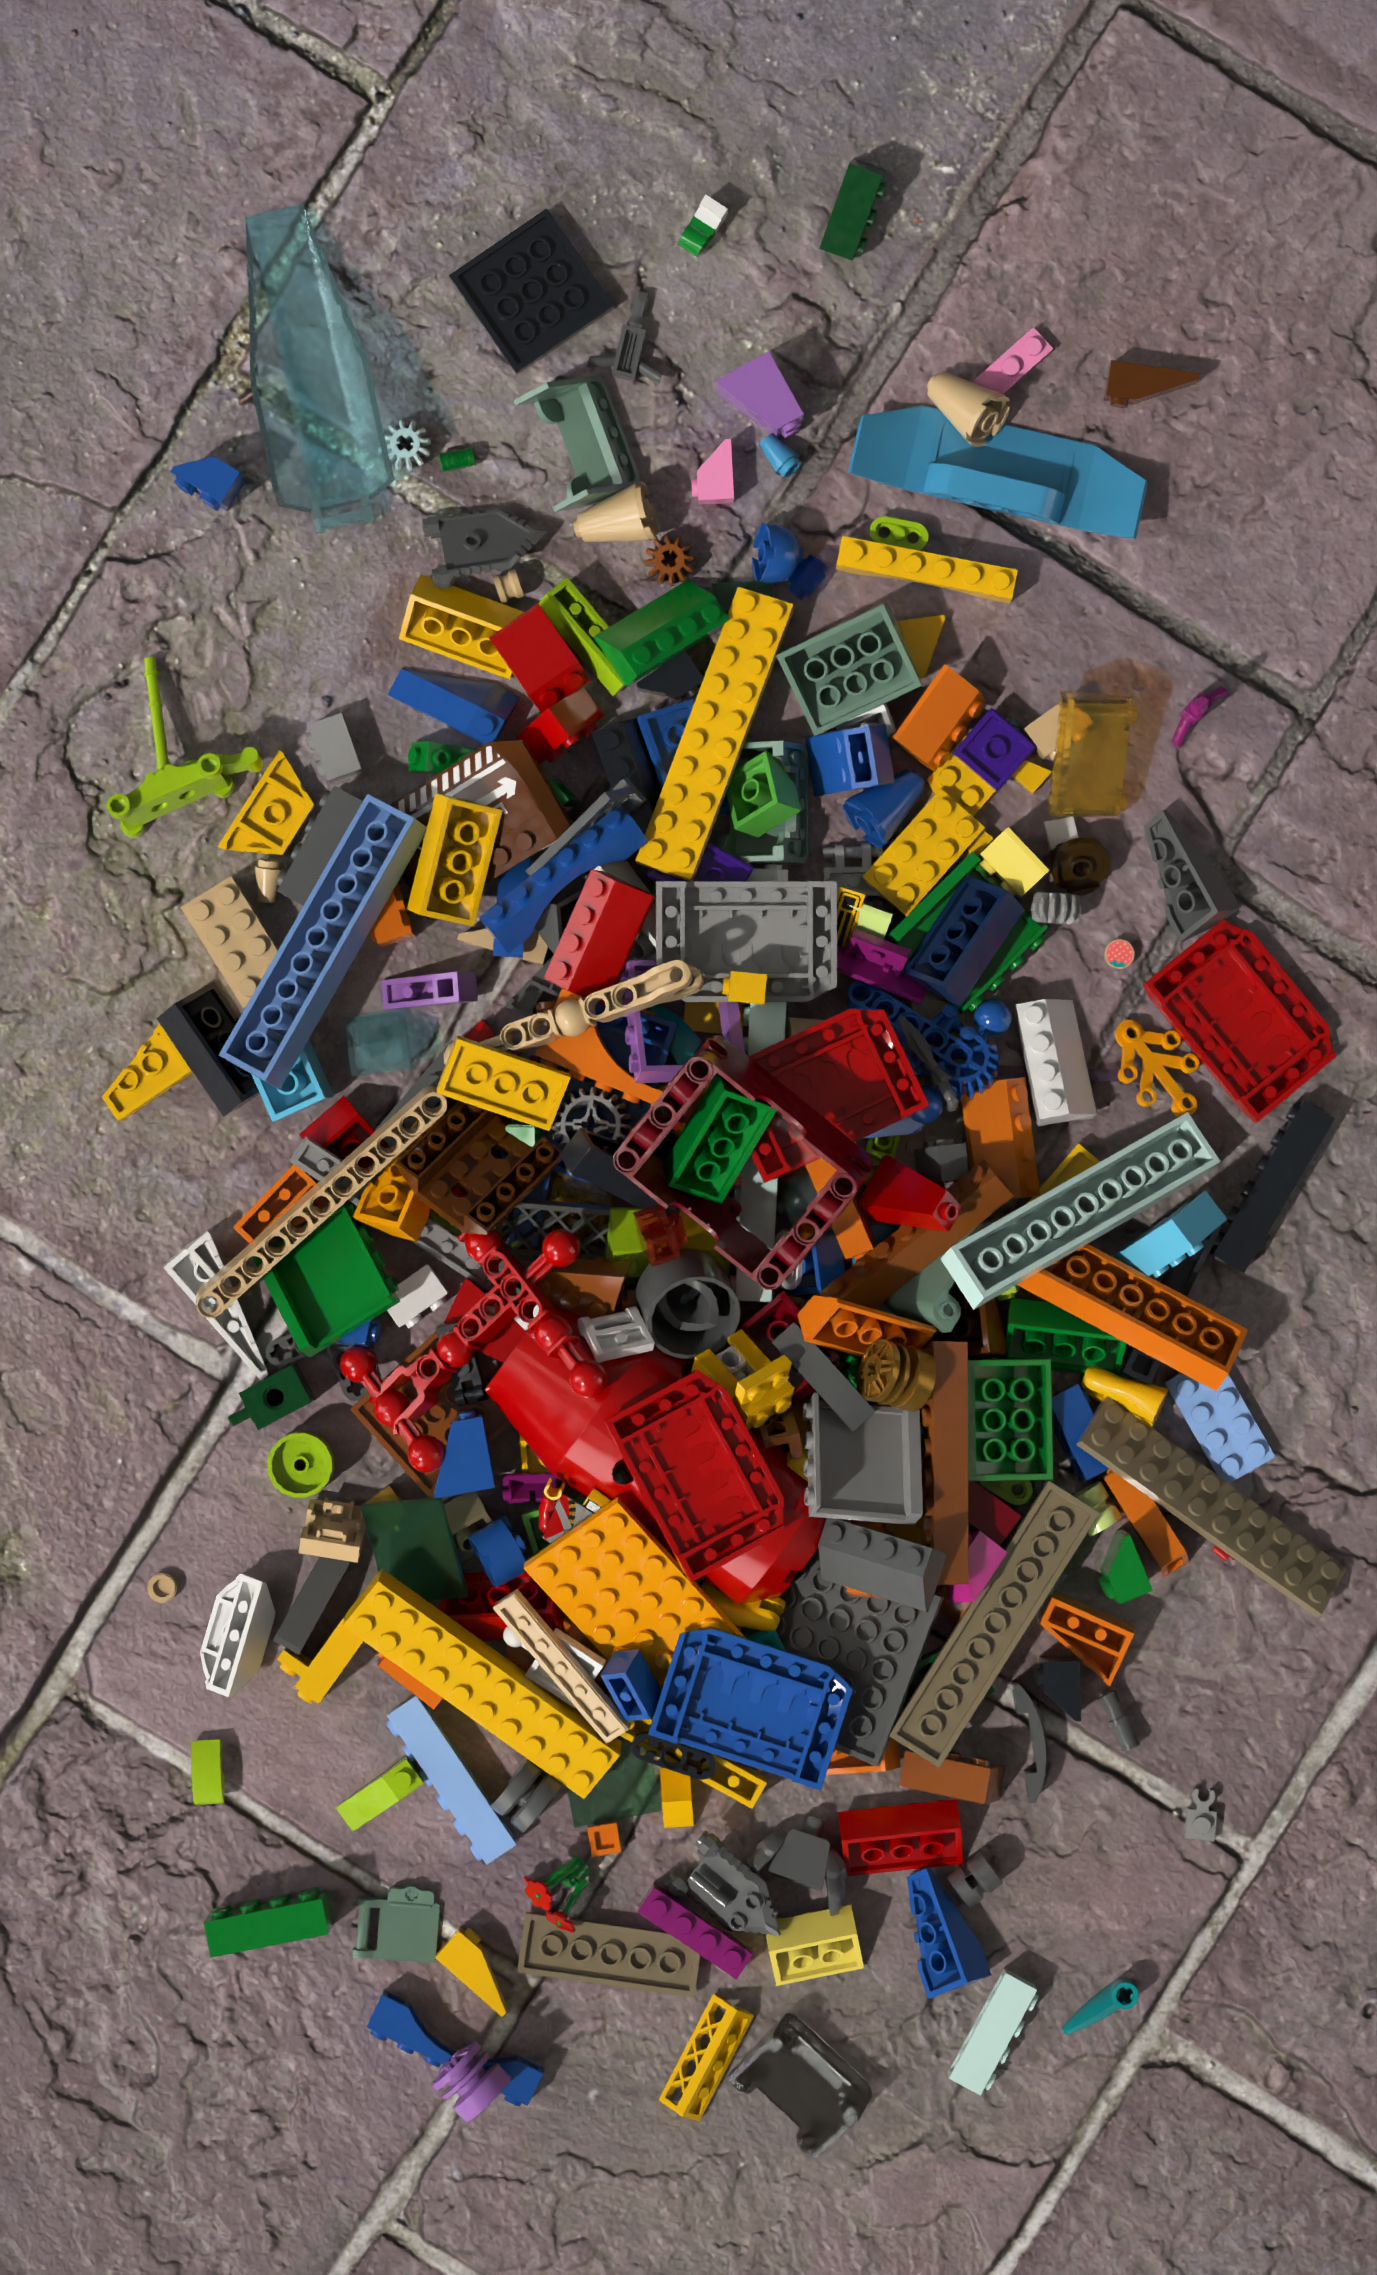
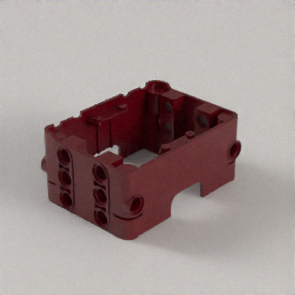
[613,1035,873,1290]

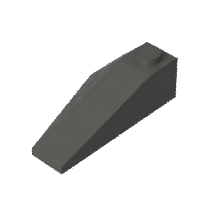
[1144,810,1241,942]

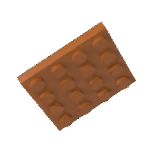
[350,1331,511,1498]

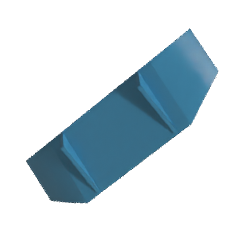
[848,406,1148,539]

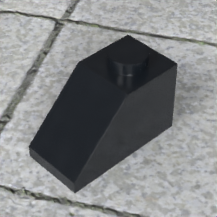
[636,651,704,700]

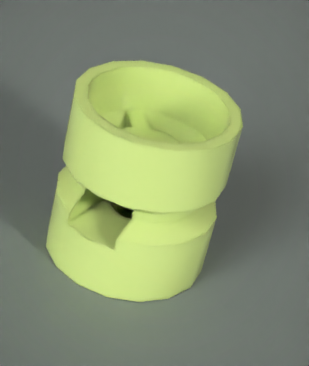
[1073,1481,1122,1536]

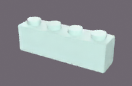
[948,1968,1039,2096]

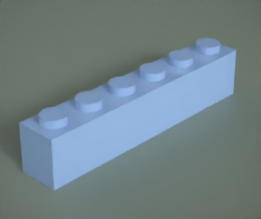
[386,1695,517,1865]

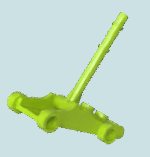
[106,657,263,838]

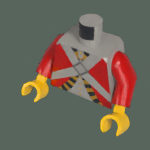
[539,1478,594,1544]

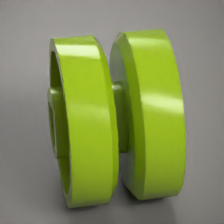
[267,1431,335,1498]

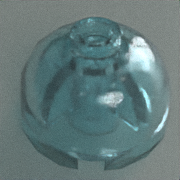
[776,1171,817,1226]

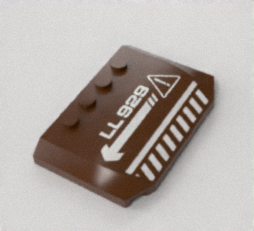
[391,739,573,920]

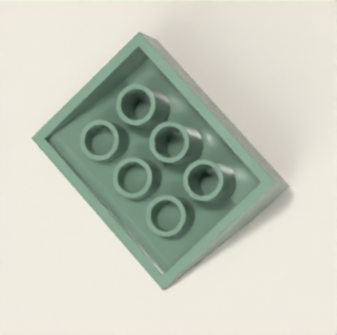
[776,601,922,736]

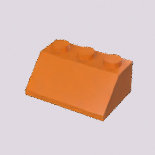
[893,664,986,772]

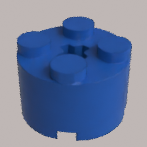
[468,1515,529,1587]

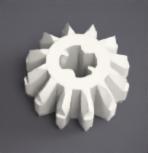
[381,420,431,471]

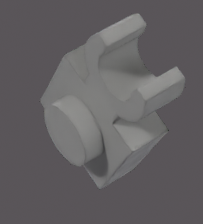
[1184,1787,1217,1842]

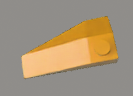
[353,1118,440,1242]

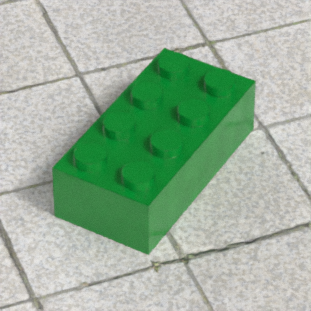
[204,1887,333,1958]

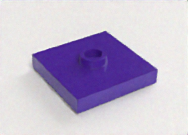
[952,707,1037,792]

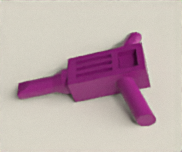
[1171,686,1230,749]

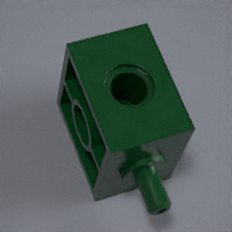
[228,1363,316,1430]

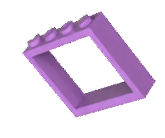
[619,960,745,1083]

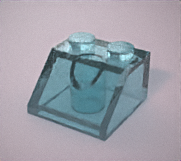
[346,1010,413,1077]

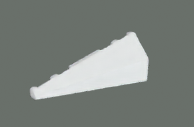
[163,1231,269,1380]

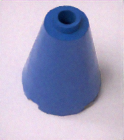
[843,769,925,848]

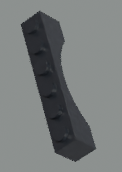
[1121,1223,1223,1385]

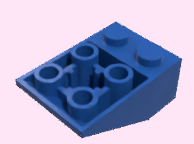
[805,724,895,797]

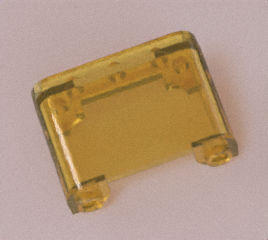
[1046,690,1137,817]

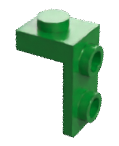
[408,741,477,773]

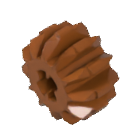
[644,535,695,586]

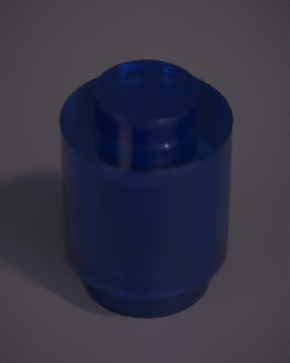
[786,554,828,600]

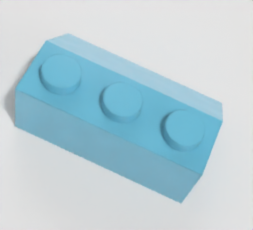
[251,1039,334,1122]

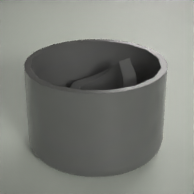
[636,1248,740,1359]

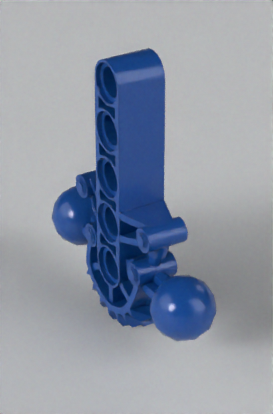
[847,980,1012,1124]

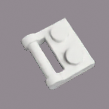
[577,1306,655,1362]

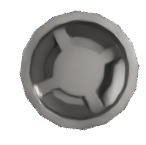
[947,1852,1003,1908]

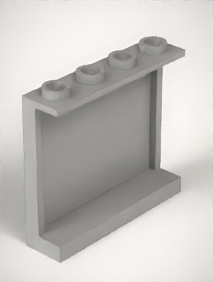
[803,1393,923,1525]

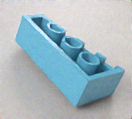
[1112,1190,1227,1278]

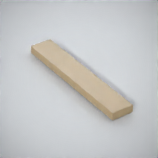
[493,1589,631,1744]

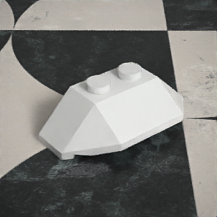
[200,1574,276,1698]

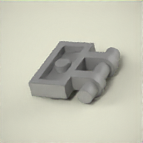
[823,843,883,897]

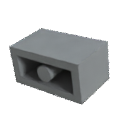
[305,713,363,783]

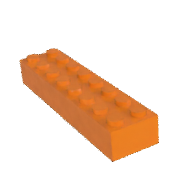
[1017,1244,1248,1391]

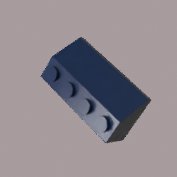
[902,875,1025,1006]

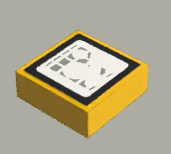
[582,1489,612,1513]

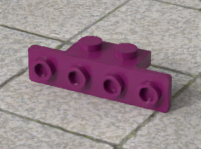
[837,929,926,1003]

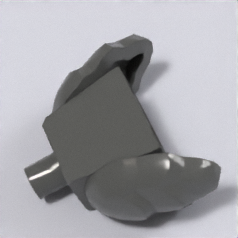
[746,1816,847,1916]

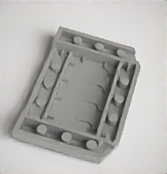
[656,881,837,1002]

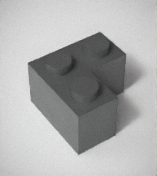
[914,1138,970,1183]

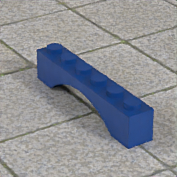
[479,805,648,954]
[366,1990,544,2106]

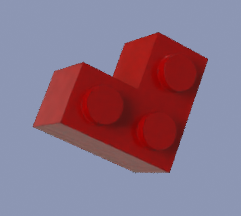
[516,687,604,764]

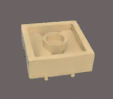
[299,1497,369,1563]

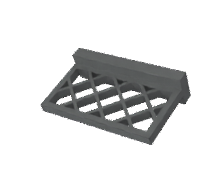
[526,777,647,876]
[495,1199,618,1269]

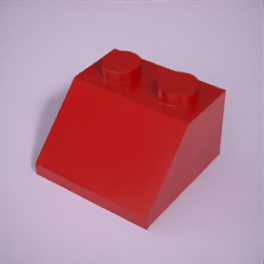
[299,1096,389,1168]

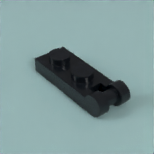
[436,1320,488,1406]

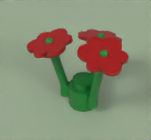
[523,1856,590,1933]

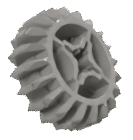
[551,1087,632,1151]

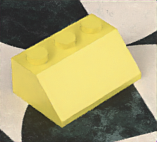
[766,1905,864,1986]

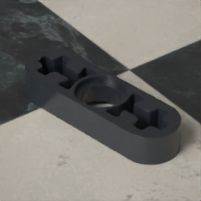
[631,1731,715,1780]

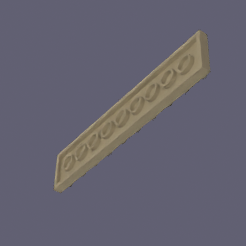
[1076,1396,1347,1618]
[889,1480,1099,1768]

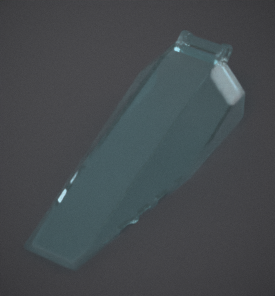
[245,204,395,534]

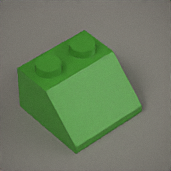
[726,751,802,837]

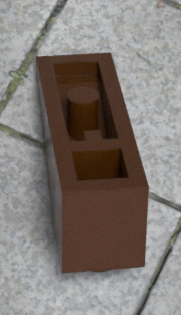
[1104,360,1200,408]

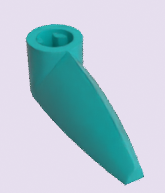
[650,1004,703,1065]
[1062,1978,1138,2035]

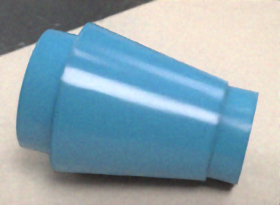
[759,434,802,478]

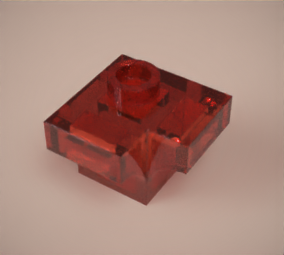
[633,1204,688,1267]

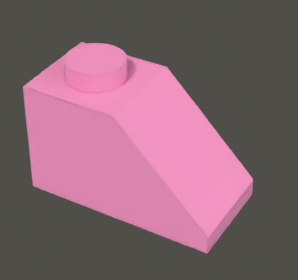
[691,439,734,505]

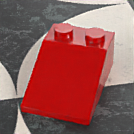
[489,603,590,714]

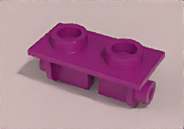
[502,1472,563,1504]

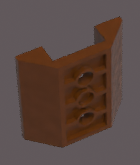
[395,1101,562,1235]

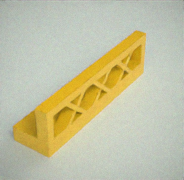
[658,1994,754,2122]

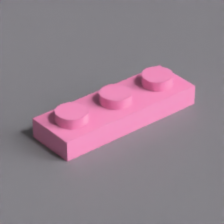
[972,327,1053,394]

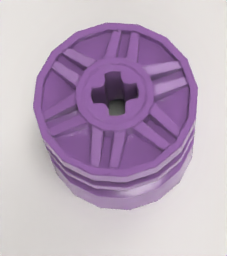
[431,2040,511,2123]

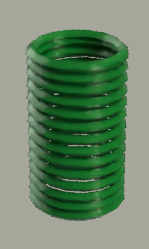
[439,447,476,472]

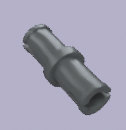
[1098,1690,1141,1752]

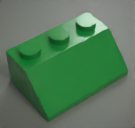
[1098,1528,1153,1604]

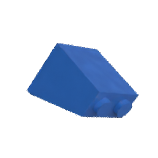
[434,1409,496,1498]

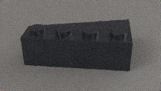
[560,1128,681,1223]

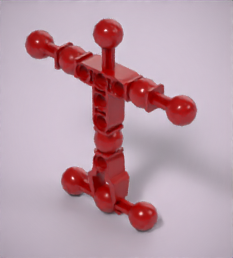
[340,1188,608,1473]

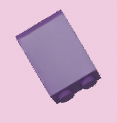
[716,352,804,439]

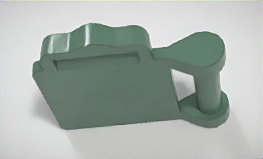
[351,1884,440,1963]

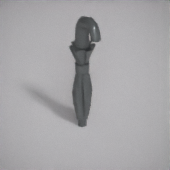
[898,1016,958,1112]

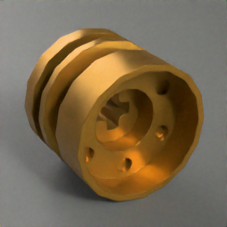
[857,1339,936,1412]

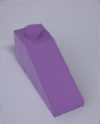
[381,972,478,1010]

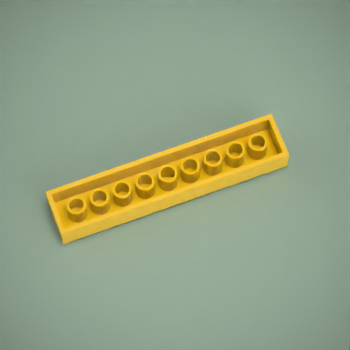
[343,1569,622,1799]

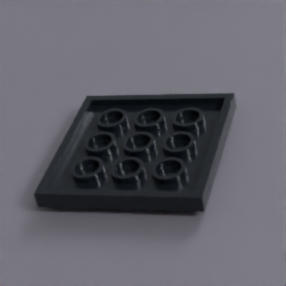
[449,208,614,375]

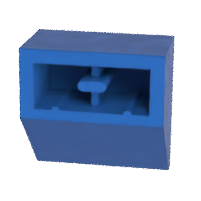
[170,456,246,512]

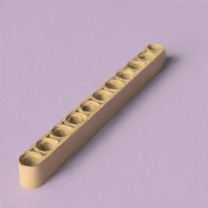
[196,1086,447,1318]

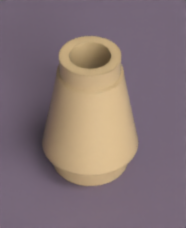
[255,859,284,903]

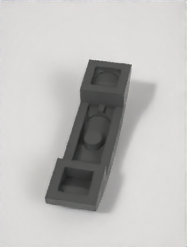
[772,1322,875,1432]
[1011,1681,1046,1803]

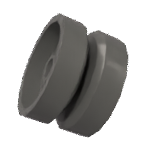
[490,1759,562,1833]

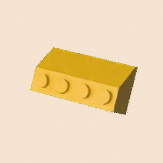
[399,574,524,680]
[407,793,503,927]

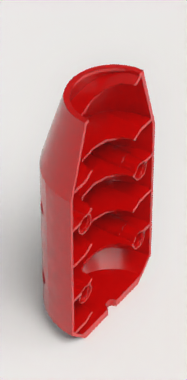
[484,1305,827,1604]

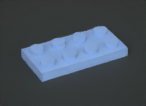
[1164,1373,1275,1483]

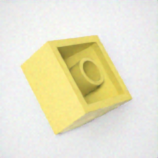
[979,827,1049,899]

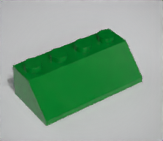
[593,580,730,687]
[662,1073,777,1204]
[1001,1298,1126,1375]

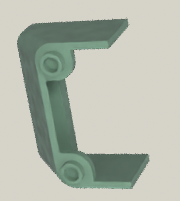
[514,376,640,512]

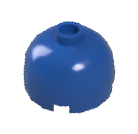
[752,523,804,583]

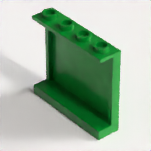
[886,851,1048,1014]
[252,1201,401,1358]

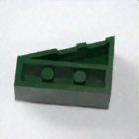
[819,158,887,261]

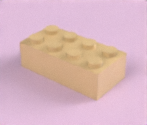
[180,876,279,1009]

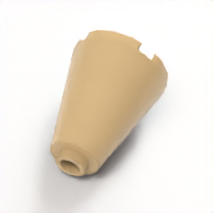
[927,372,1010,448]
[573,481,659,542]

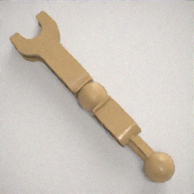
[444,960,704,1065]

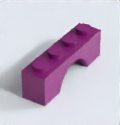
[637,1882,753,1979]

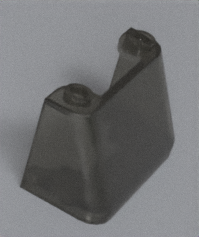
[727,2013,872,2160]

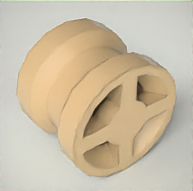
[492,568,524,604]

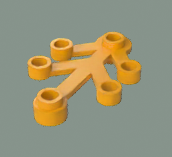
[1115,1020,1199,1117]

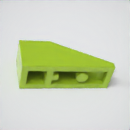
[336,1756,424,1831]

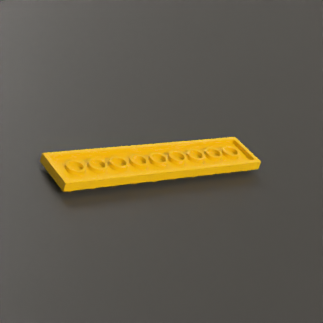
[635,587,795,882]

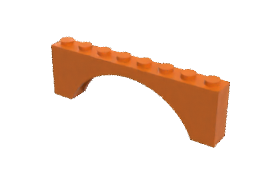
[534,988,705,1125]

